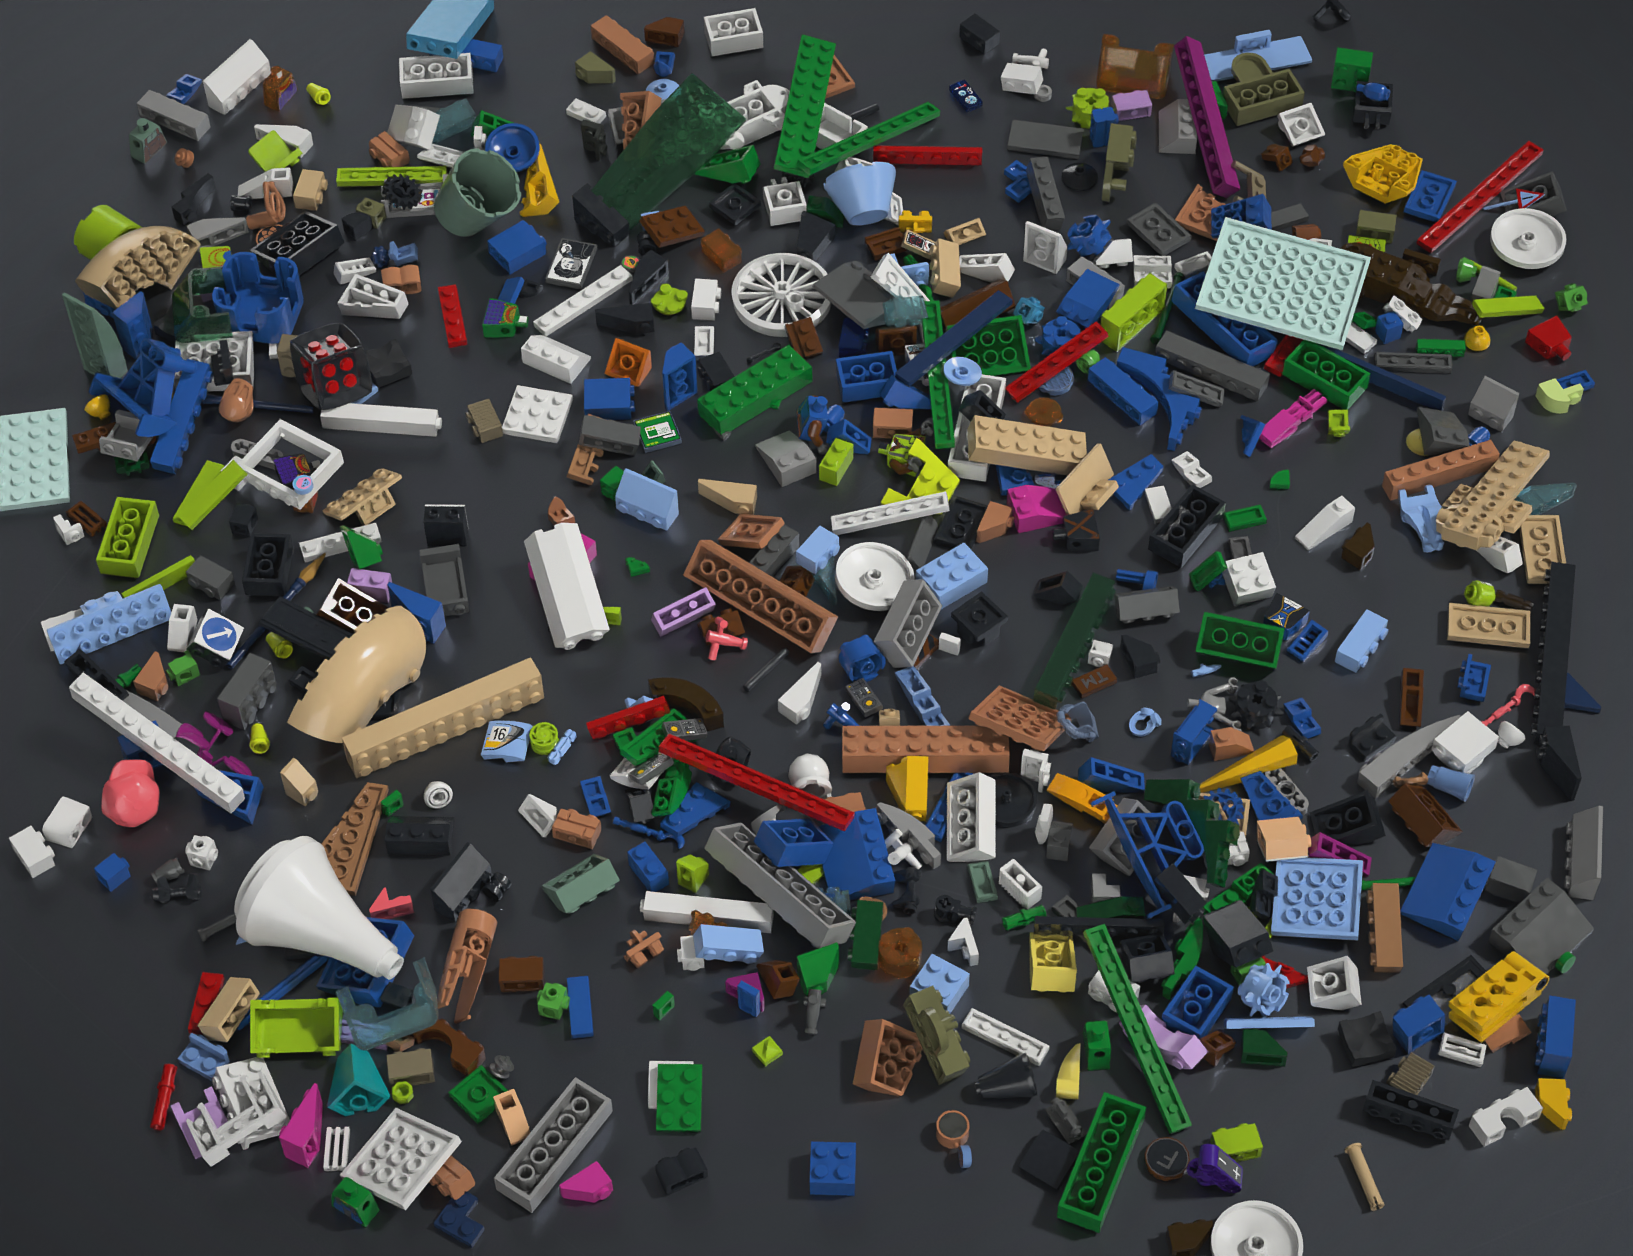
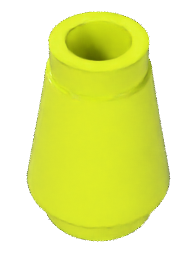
[306,83,331,105]
[266,632,293,659]
[249,723,270,754]

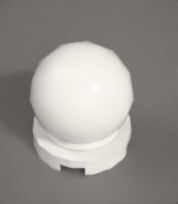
[788,754,832,799]

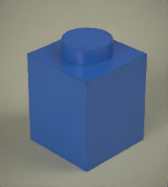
[1375,311,1404,344]
[94,853,131,892]

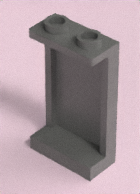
[419,544,470,616]

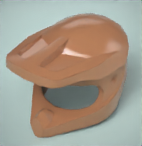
[219,378,254,422]

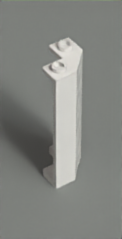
[524,523,610,650]

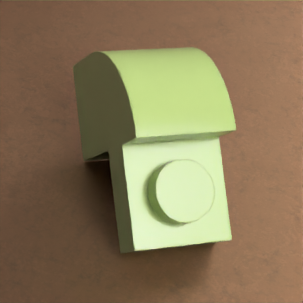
[1535,378,1584,414]

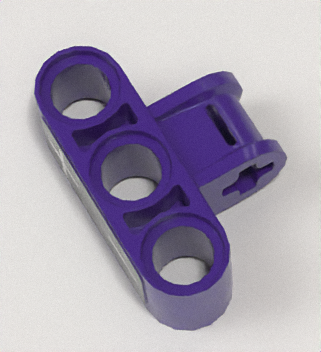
[1187,1144,1243,1193]

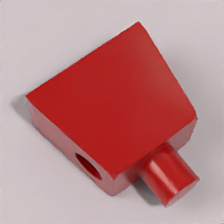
[1525,316,1572,360]

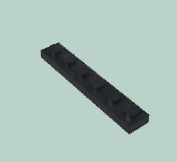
[1034,916,1165,938]

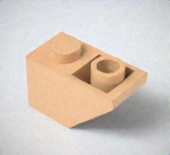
[493,1089,531,1146]

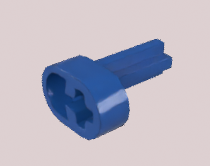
[1116,569,1158,590]

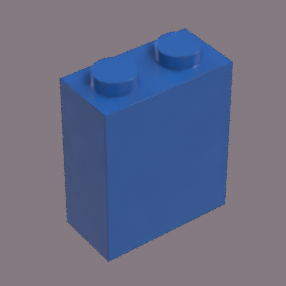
[487,220,547,275]
[584,378,635,420]

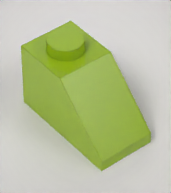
[676,854,709,893]

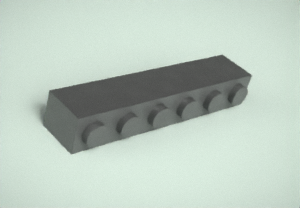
[1155,331,1270,401]

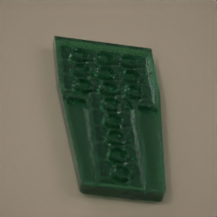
[591,73,746,230]

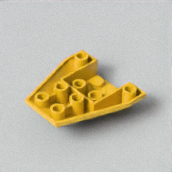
[1343,144,1423,204]

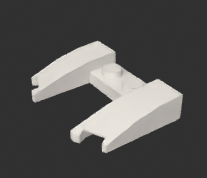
[186,1071,287,1167]

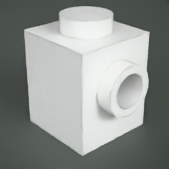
[677,936,705,971]

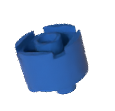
[839,635,886,682]

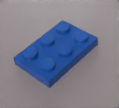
[1404,170,1457,222]

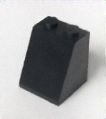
[1202,900,1273,968]

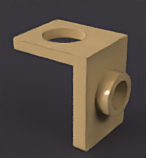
[879,709,900,726]

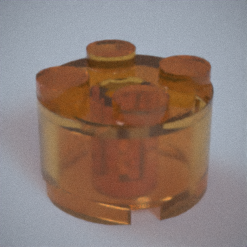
[879,927,922,978]

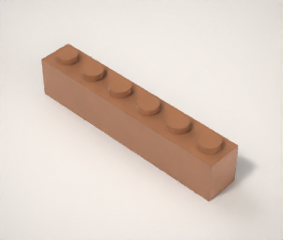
[1382,440,1500,501]

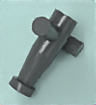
[804,989,826,1034]

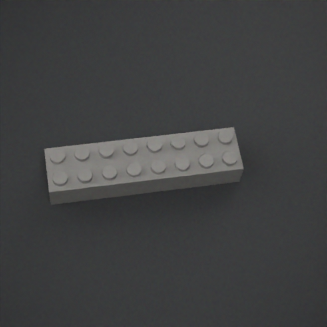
[704,823,856,949]

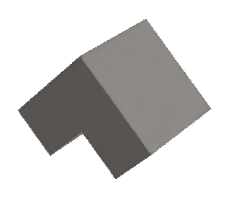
[1091,874,1120,904]

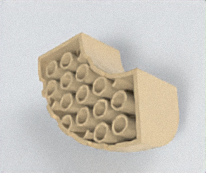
[75,226,201,309]
[287,606,426,743]

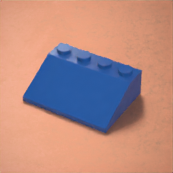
[819,808,895,903]
[1400,843,1496,941]
[316,917,414,1008]

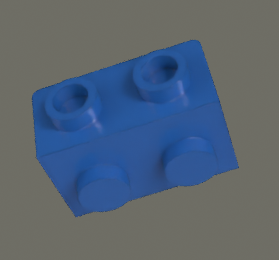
[1457,654,1491,702]

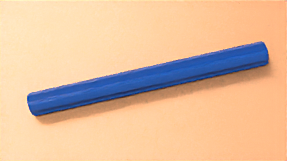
[237,956,330,1030]

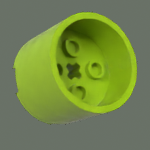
[74,205,142,260]

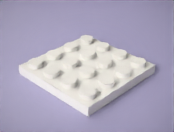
[340,1108,462,1210]

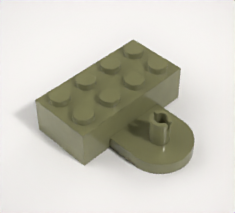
[1223,53,1305,126]
[1102,123,1137,202]
[903,985,970,1085]

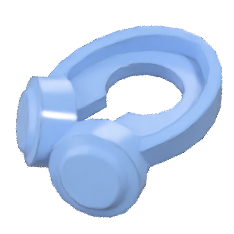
[1129,707,1161,737]

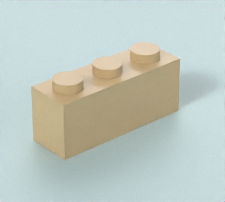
[929,238,961,298]
[198,977,260,1042]

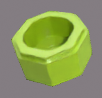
[392,1081,414,1104]

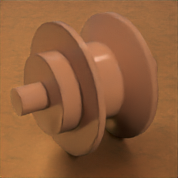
[175,148,194,168]

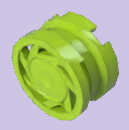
[529,722,559,755]

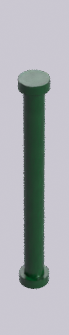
[1150,272,1185,345]

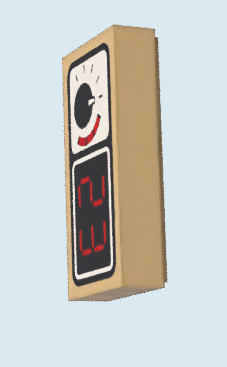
[901,229,936,260]

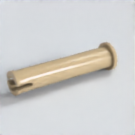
[1344,1143,1385,1211]

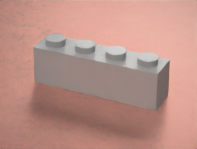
[137,90,210,141]

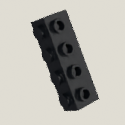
[1363,1080,1459,1141]

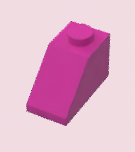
[559,1161,613,1203]

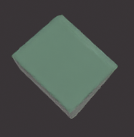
[641,461,666,484]

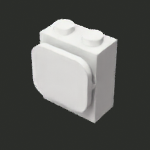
[1432,711,1499,774]

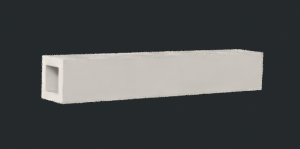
[320,403,442,437]
[640,891,774,933]

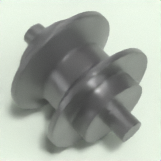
[489,1055,514,1079]

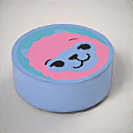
[293,475,313,495]

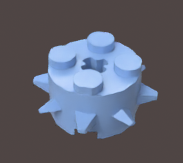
[1238,963,1289,1017]

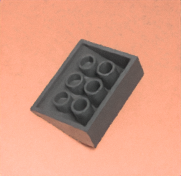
[812,261,906,329]
[1488,878,1594,974]

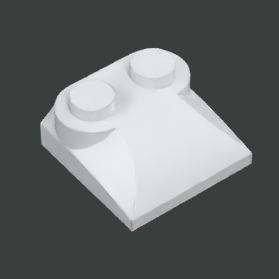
[1277,103,1325,147]

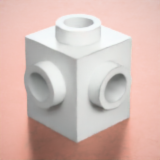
[185,835,218,870]

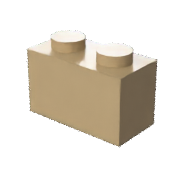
[293,169,328,211]

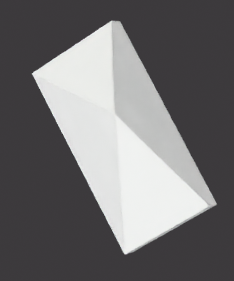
[885,192,903,226]
[518,794,556,837]

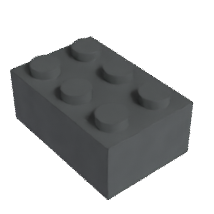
[217,653,277,730]

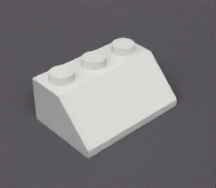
[521,335,591,384]

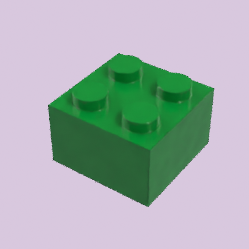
[1331,47,1373,91]

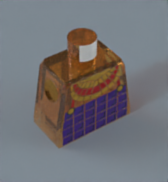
[263,66,298,111]

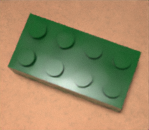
[1282,340,1370,410]
[1196,612,1285,669]

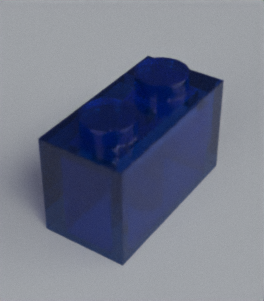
[839,318,870,358]

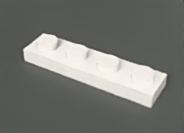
[299,523,382,562]

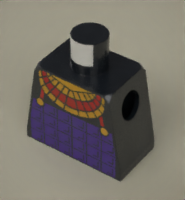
[273,453,321,490]

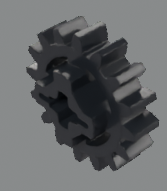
[382,174,423,210]

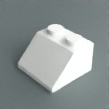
[1307,956,1362,1011]

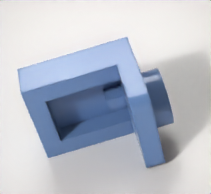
[388,241,418,266]

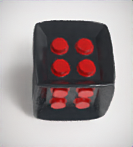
[290,323,372,410]

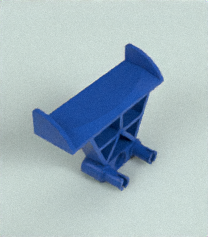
[89,338,197,437]
[1090,791,1204,919]

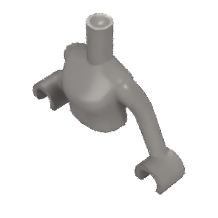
[1187,677,1242,732]

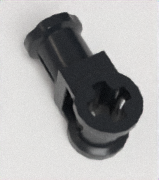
[934,895,977,925]

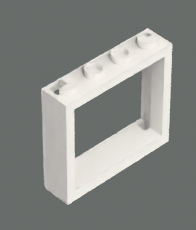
[238,419,344,510]

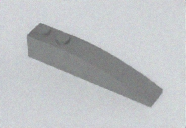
[1357,715,1461,799]

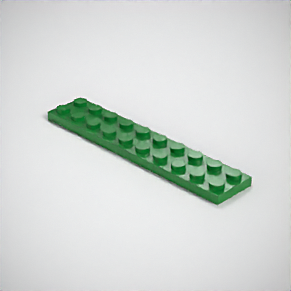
[773,34,836,178]

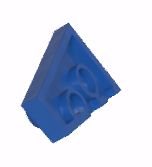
[1108,454,1164,511]

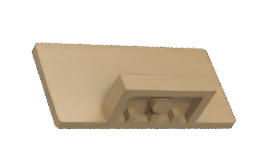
[1056,444,1119,515]
[322,468,402,526]

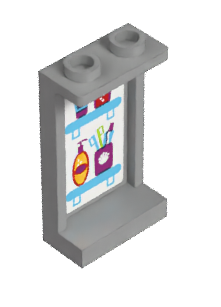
[381,174,448,218]

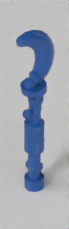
[613,816,685,849]

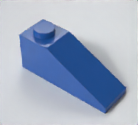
[880,375,931,409]
[1078,757,1145,793]

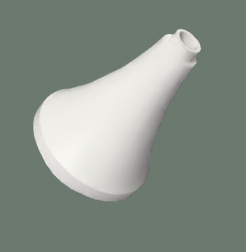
[234,836,404,980]

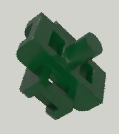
[114,451,150,476]

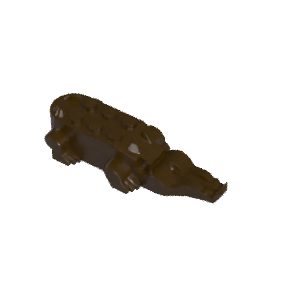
[1340,242,1483,325]

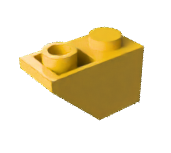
[1535,1078,1572,1130]

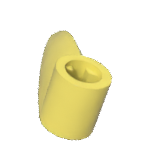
[1056,1043,1081,1099]

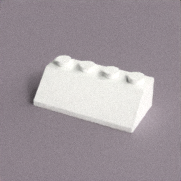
[203,39,271,115]
[947,772,995,863]

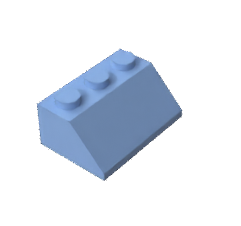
[615,468,679,531]

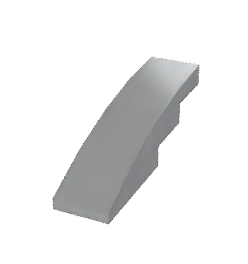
[123,690,182,738]

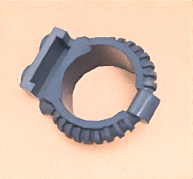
[1056,702,1099,743]

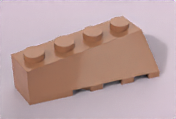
[620,91,662,168]

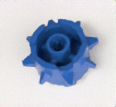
[1067,215,1112,257]
[1035,316,1080,357]

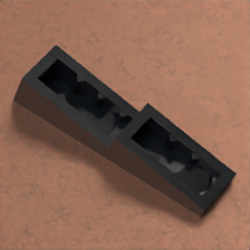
[64,649,129,701]

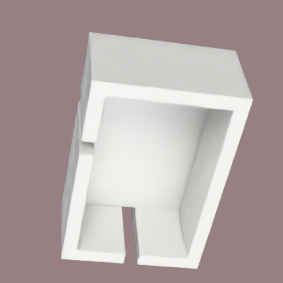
[816,103,868,157]

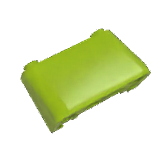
[250,998,343,1058]

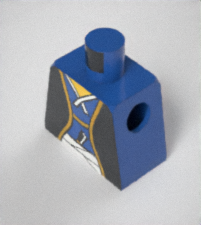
[1263,593,1310,640]

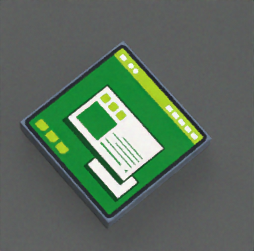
[633,411,682,453]

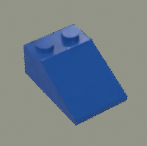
[1056,269,1120,330]
[387,582,446,644]

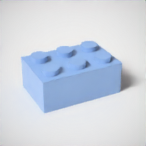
[916,543,988,609]

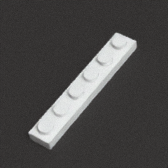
[533,265,633,337]
[831,491,950,535]

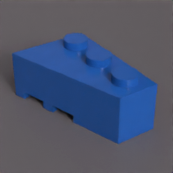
[194,770,264,825]

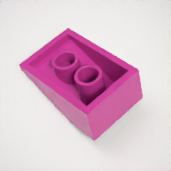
[1007,485,1067,533]

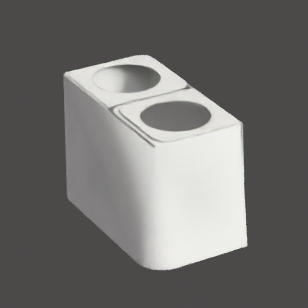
[42,796,92,848]

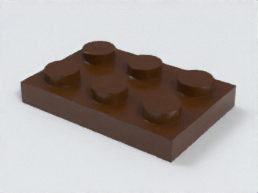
[639,205,705,248]

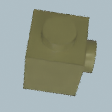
[356,197,386,229]

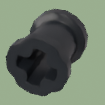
[230,195,252,212]

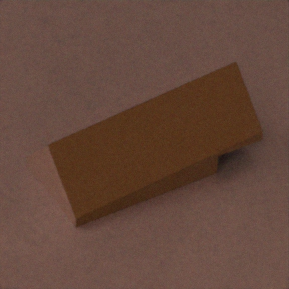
[940,280,1016,333]

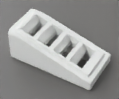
[334,257,376,284]

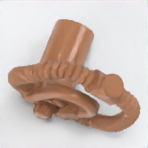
[246,181,286,230]

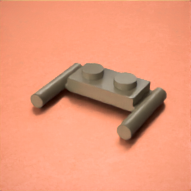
[1231,160,1266,202]

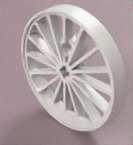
[732,253,831,337]

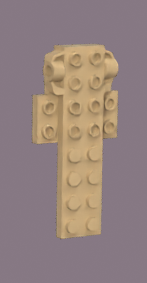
[1436,440,1550,550]

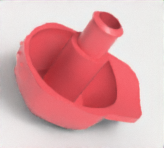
[101,760,160,827]

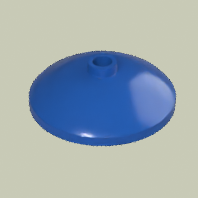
[485,123,540,172]

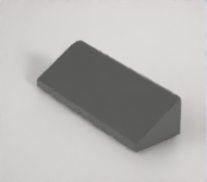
[907,515,939,570]

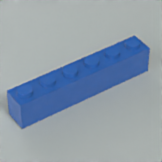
[150,359,213,474]

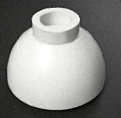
[1498,721,1525,749]
[424,781,453,809]

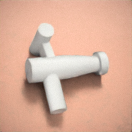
[1012,49,1049,69]
[885,829,922,869]

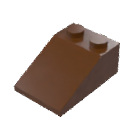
[316,578,388,634]

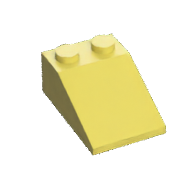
[1029,932,1077,993]

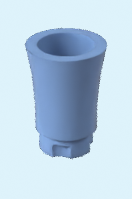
[1427,765,1475,802]

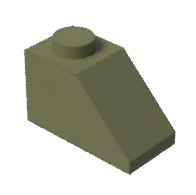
[575,51,616,84]

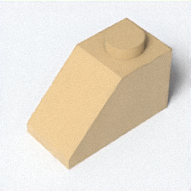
[280,758,318,806]

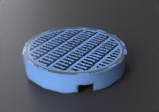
[1039,367,1074,396]

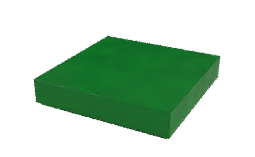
[448,1065,508,1124]

